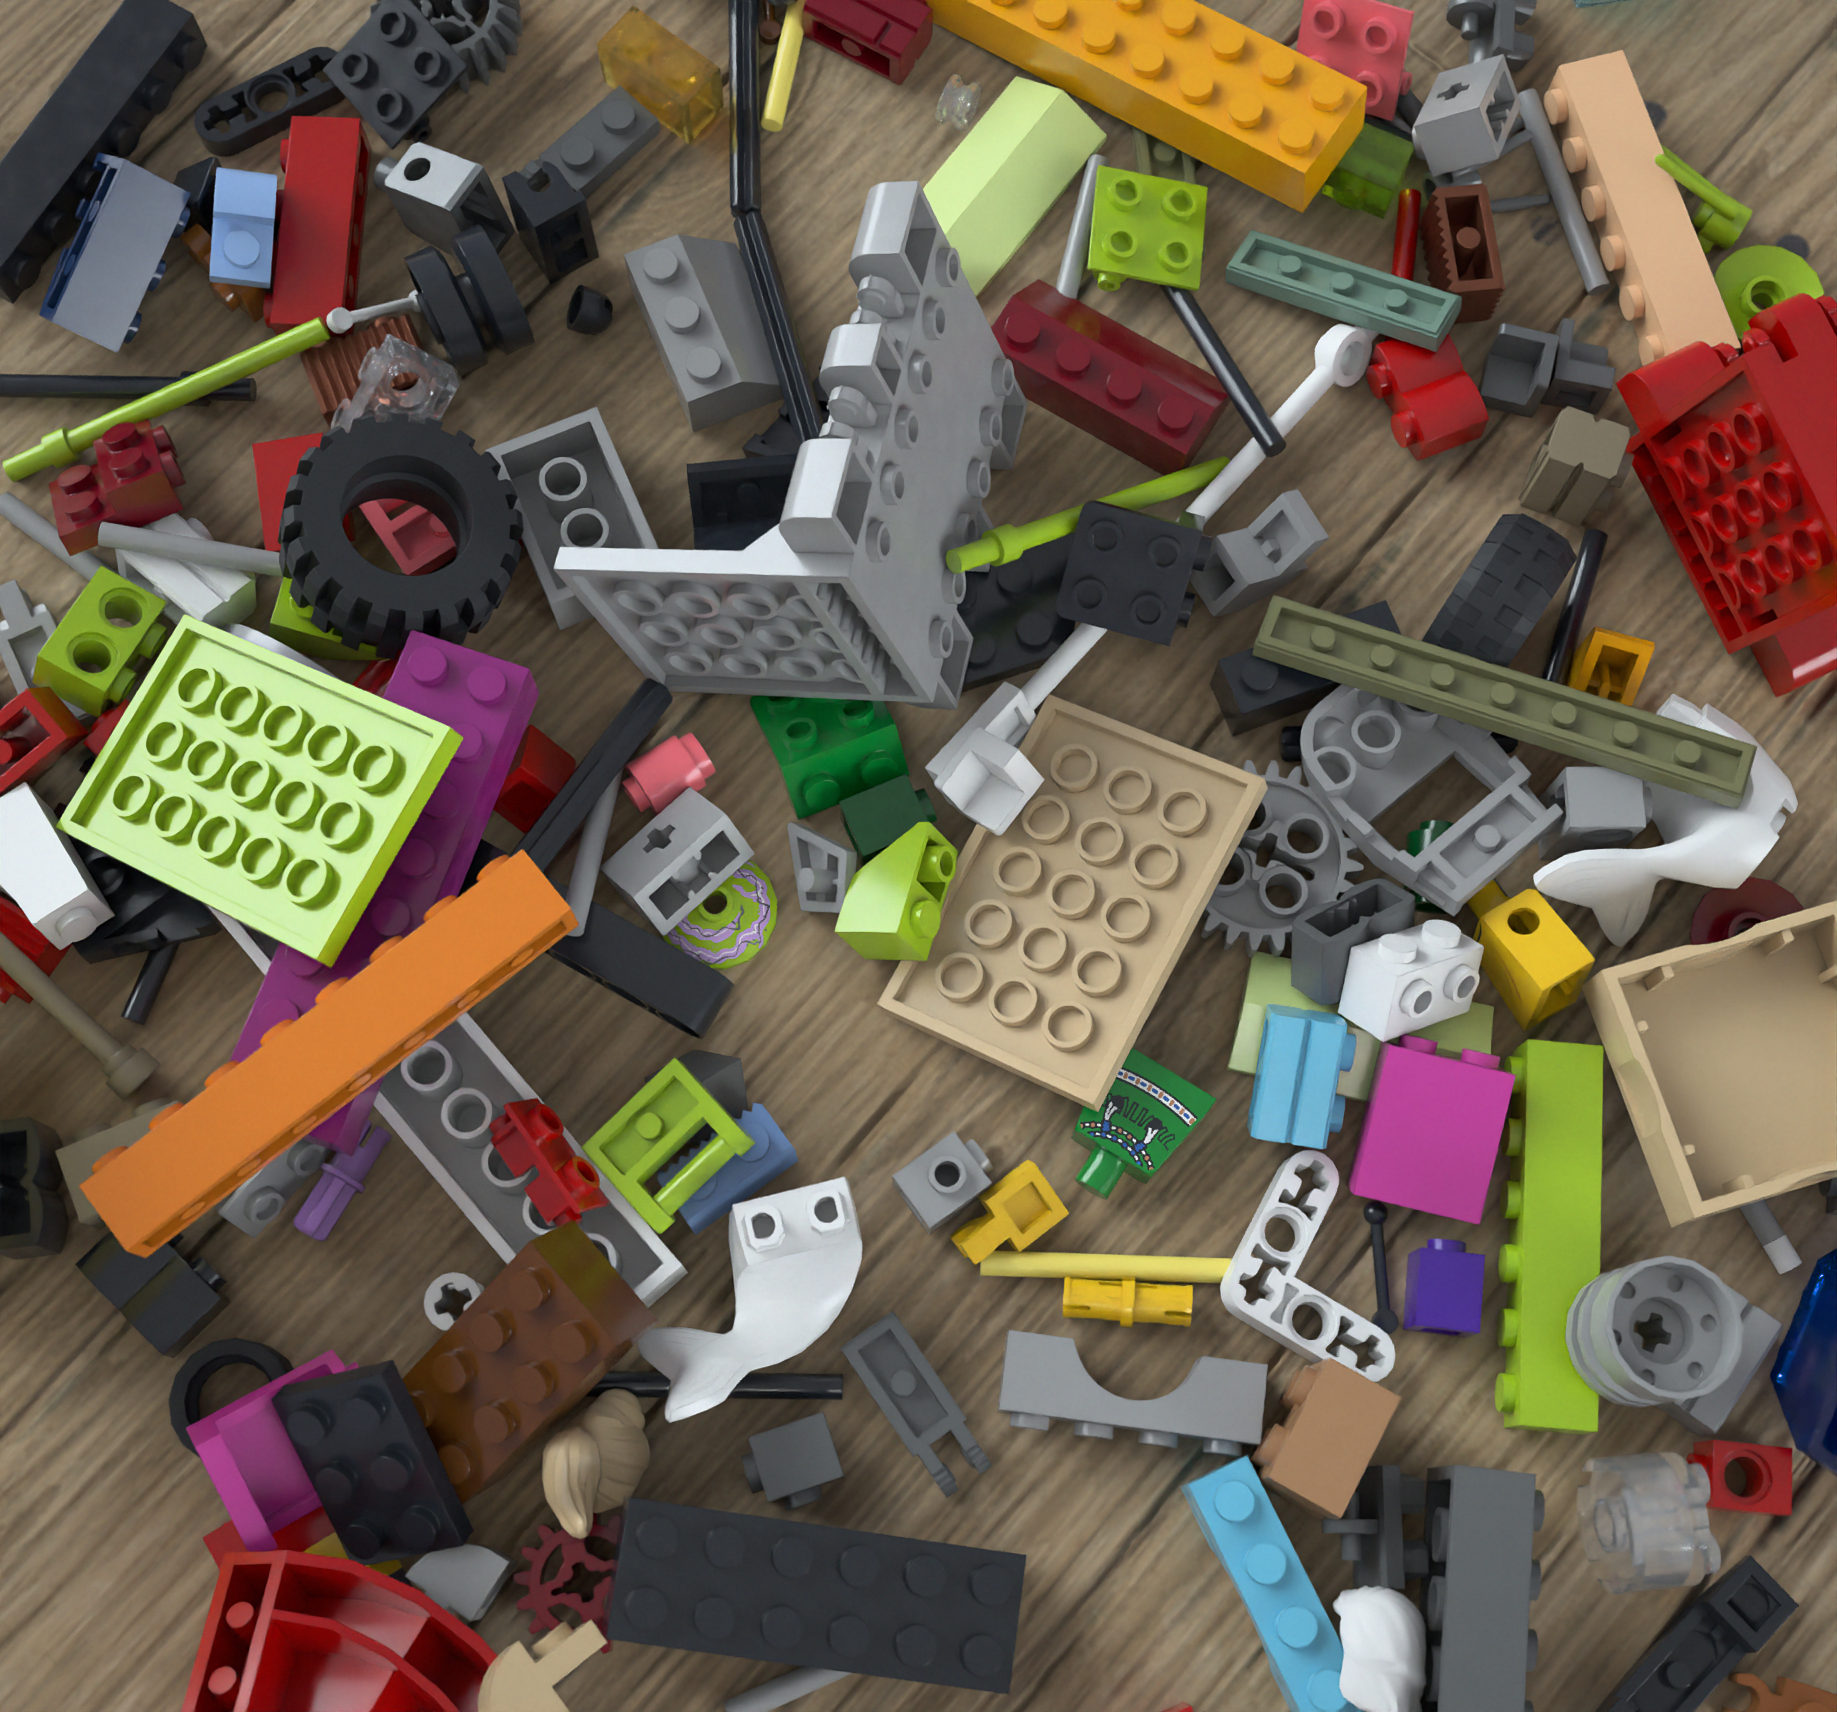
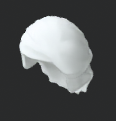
[1332,1586,1427,1712]

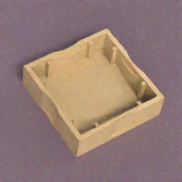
[1581,900,1837,1228]

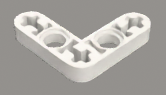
[1220,1150,1396,1382]

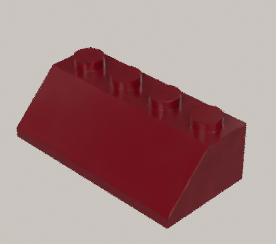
[991,279,1231,476]

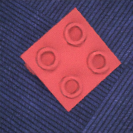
[1296,0,1414,121]

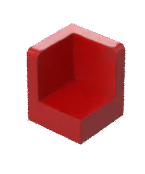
[493,724,576,834]

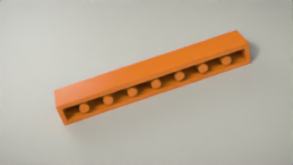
[79,849,579,1258]

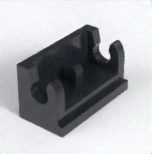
[502,161,599,284]

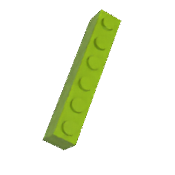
[1495,1039,1603,1435]

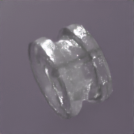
[935,73,982,133]

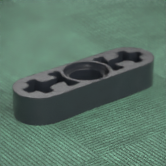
[194,47,346,157]

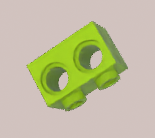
[32,566,168,718]

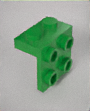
[750,695,910,820]

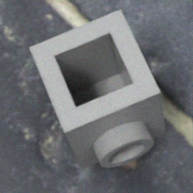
[892,1131,993,1235]

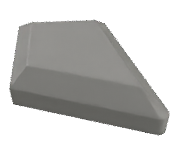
[787,822,857,913]

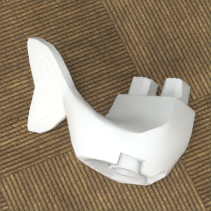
[1533,694,1798,947]
[638,1177,863,1422]

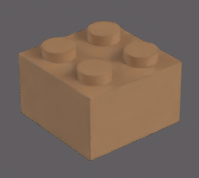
[1249,1357,1402,1520]

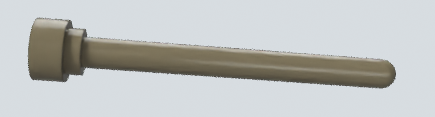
[0,931,161,1101]

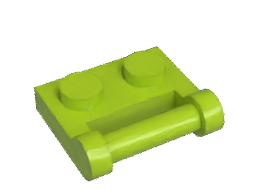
[581,1057,756,1234]

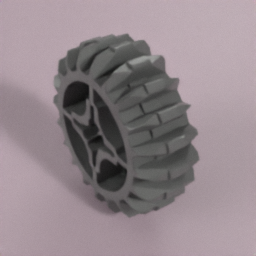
[370,0,523,97]

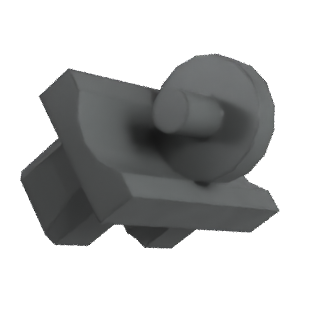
[1446,0,1537,72]
[1321,1465,1429,1589]

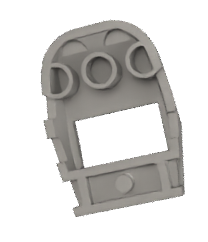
[1300,684,1563,916]

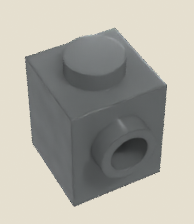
[741,1412,845,1511]

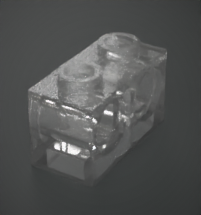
[331,334,460,433]

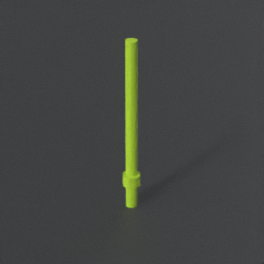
[3,316,331,482]
[946,456,1231,574]

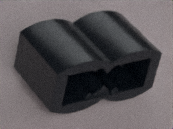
[0,1117,68,1260]
[75,1230,231,1358]

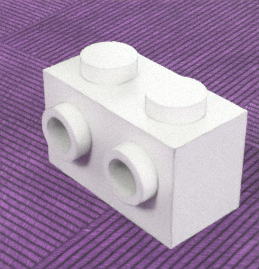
[1338,919,1484,1042]

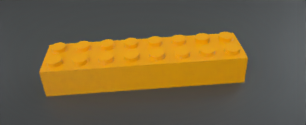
[925,0,1367,213]

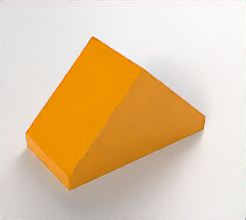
[1565,626,1655,707]

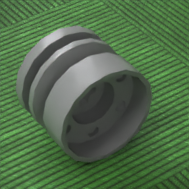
[1565,1255,1743,1408]

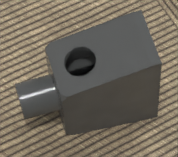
[374,142,515,257]

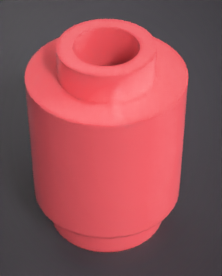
[621,732,716,816]

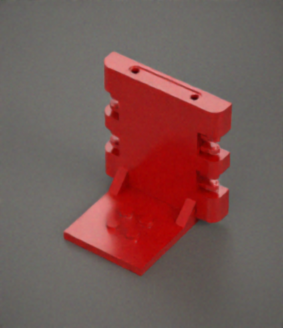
[1616,293,1837,698]

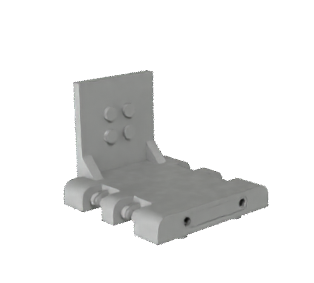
[553,181,1028,710]

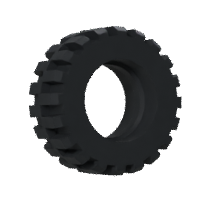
[278,412,524,659]

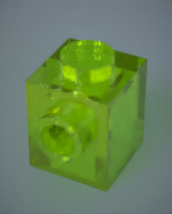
[1322,123,1415,219]

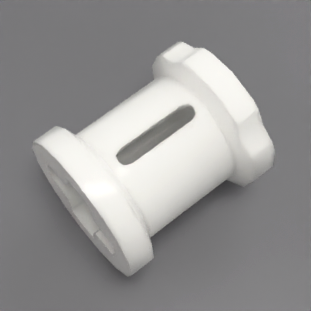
[424,1272,485,1331]

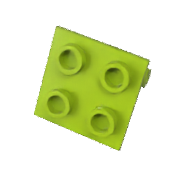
[1087,165,1208,291]

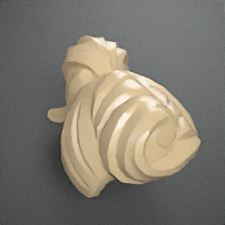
[542,1388,650,1539]

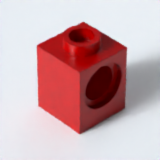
[1684,1440,1792,1516]

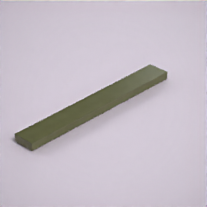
[1253,595,1758,809]

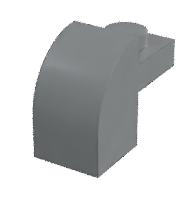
[1189,489,1329,618]

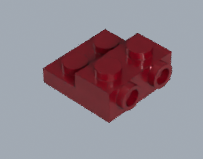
[48,419,186,557]

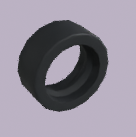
[168,1338,294,1457]

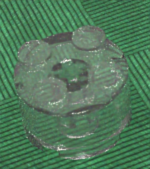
[1577,1451,1721,1595]

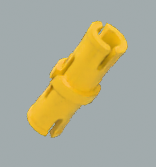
[1062,1276,1193,1328]

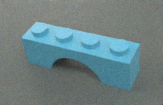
[1180,1456,1365,1712]

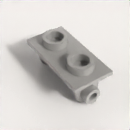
[214,1139,332,1239]

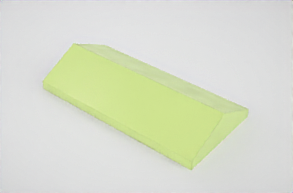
[923,76,1107,300]
[1227,951,1494,1103]

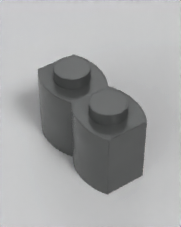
[1291,878,1415,1005]

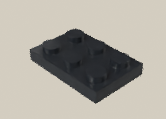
[271,1360,474,1566]

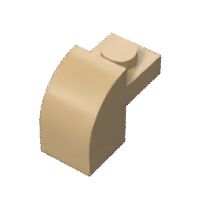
[478,1620,607,1712]

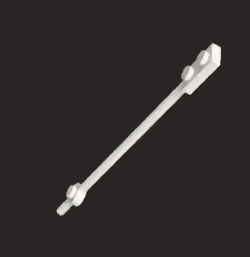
[925,324,1379,806]

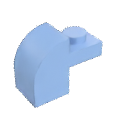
[209,167,277,289]

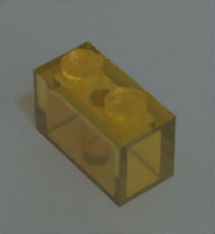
[596,5,724,144]

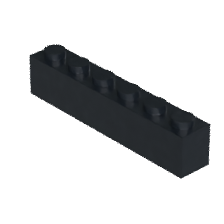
[0,0,208,304]

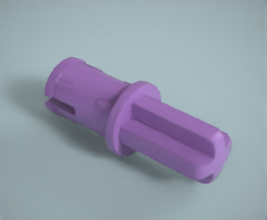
[293,1120,392,1242]

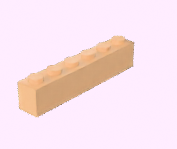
[1544,50,1741,366]

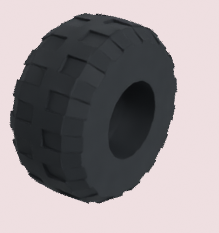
[1422,513,1577,668]

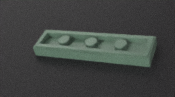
[1225,230,1462,352]

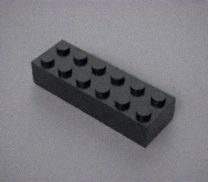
[601,1497,1027,1694]

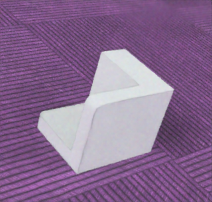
[934,726,1045,836]

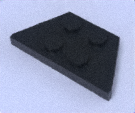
[956,533,1076,693]
[53,756,222,964]

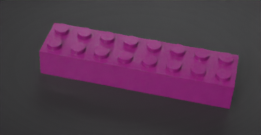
[229,630,540,1157]

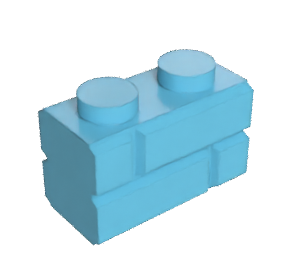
[1247,1004,1356,1149]

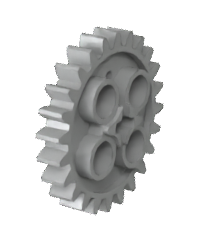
[1201,760,1364,957]

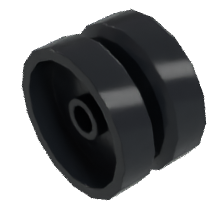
[404,224,535,376]

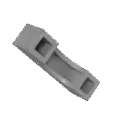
[997,1330,1268,1457]

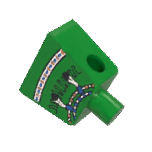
[1071,1048,1216,1200]

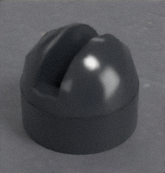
[566,285,613,335]

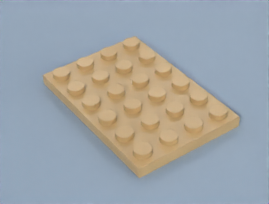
[877,694,1268,1112]

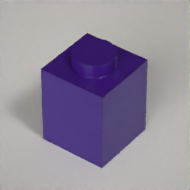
[1403,1239,1485,1338]

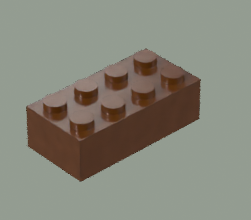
[402,1220,658,1505]

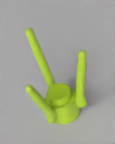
[1655,144,1753,254]

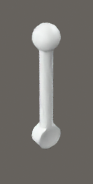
[326,290,421,334]

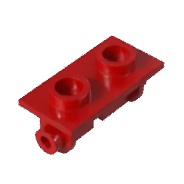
[488,1098,609,1227]

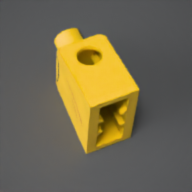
[1466,878,1595,1032]

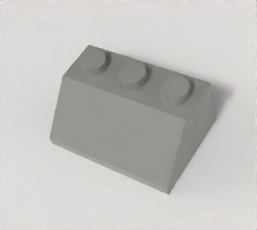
[624,234,784,432]

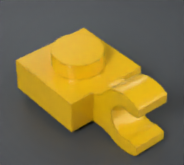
[949,1159,1069,1265]

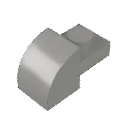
[405,1544,518,1621]

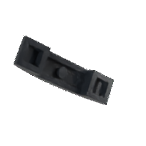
[1595,1555,1799,1712]

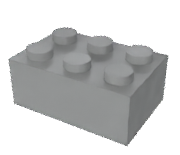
[485,407,659,630]

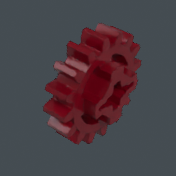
[513,1513,621,1654]

